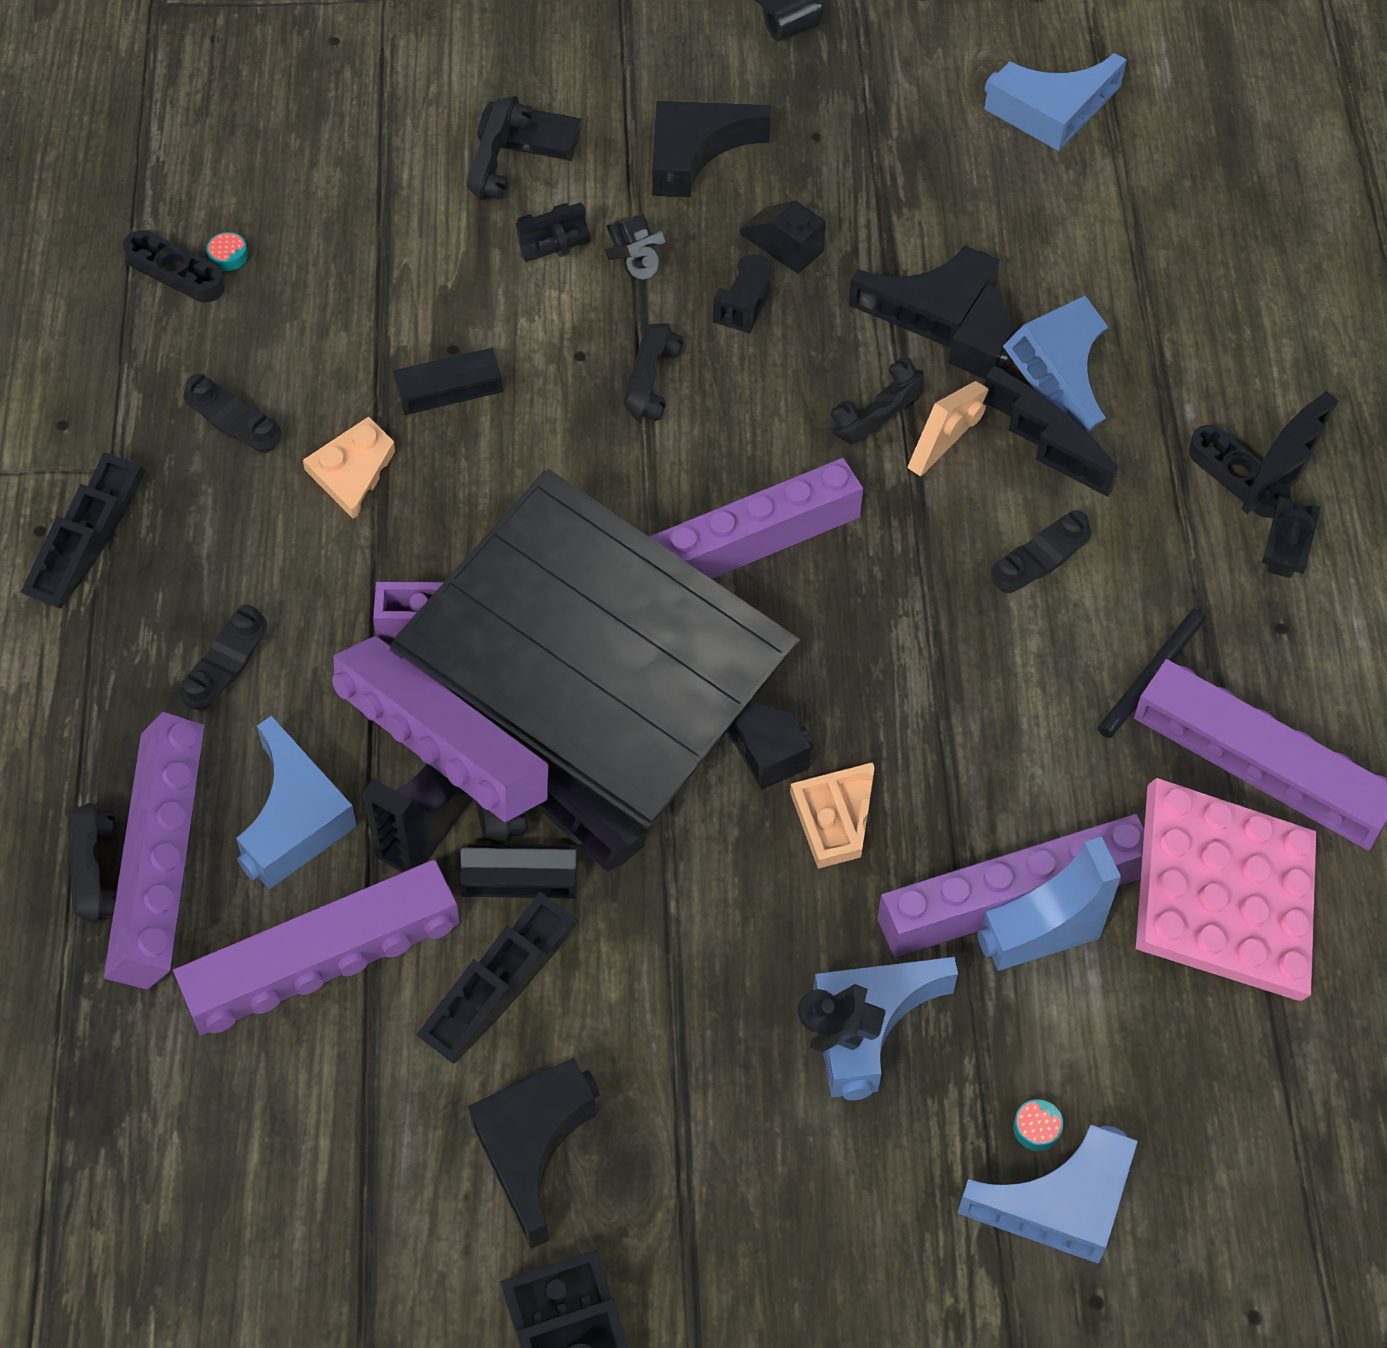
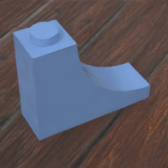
[984,53,1127,151]
[1003,296,1109,434]
[236,716,357,890]
[978,836,1121,971]
[813,957,958,1100]
[957,1125,1138,1264]

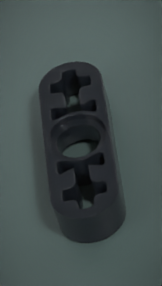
[123,230,225,302]
[1188,425,1291,518]

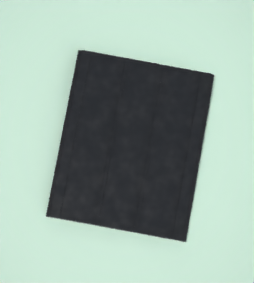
[390,469,800,830]

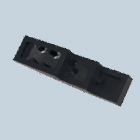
[983,366,1118,497]
[1241,391,1338,514]
[21,452,146,609]
[416,892,579,1064]

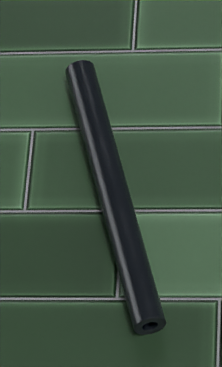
[1097,609,1205,738]

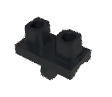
[515,202,591,262]
[604,214,666,280]
[1262,496,1321,578]
[797,984,885,1052]

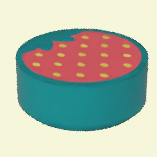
[207,232,248,271]
[1013,1099,1063,1151]

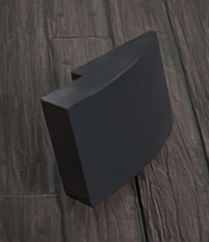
[499,1249,629,1348]

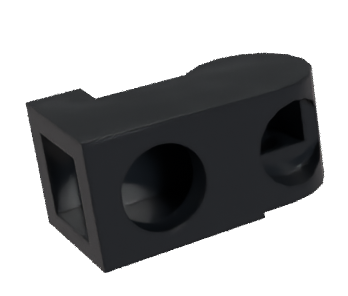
[713,254,772,334]

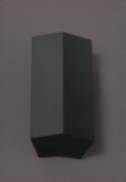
[477,101,581,161]
[392,347,503,415]
[536,768,643,871]
[460,843,577,899]

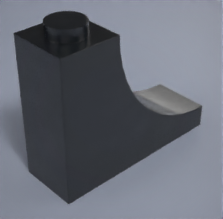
[652,101,771,197]
[849,245,1000,348]
[363,764,473,873]
[468,1058,600,1249]

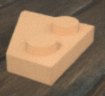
[907,381,989,476]
[303,417,395,519]
[790,762,875,869]

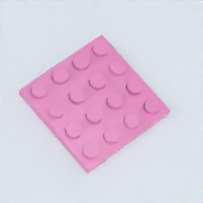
[1136,778,1316,1001]

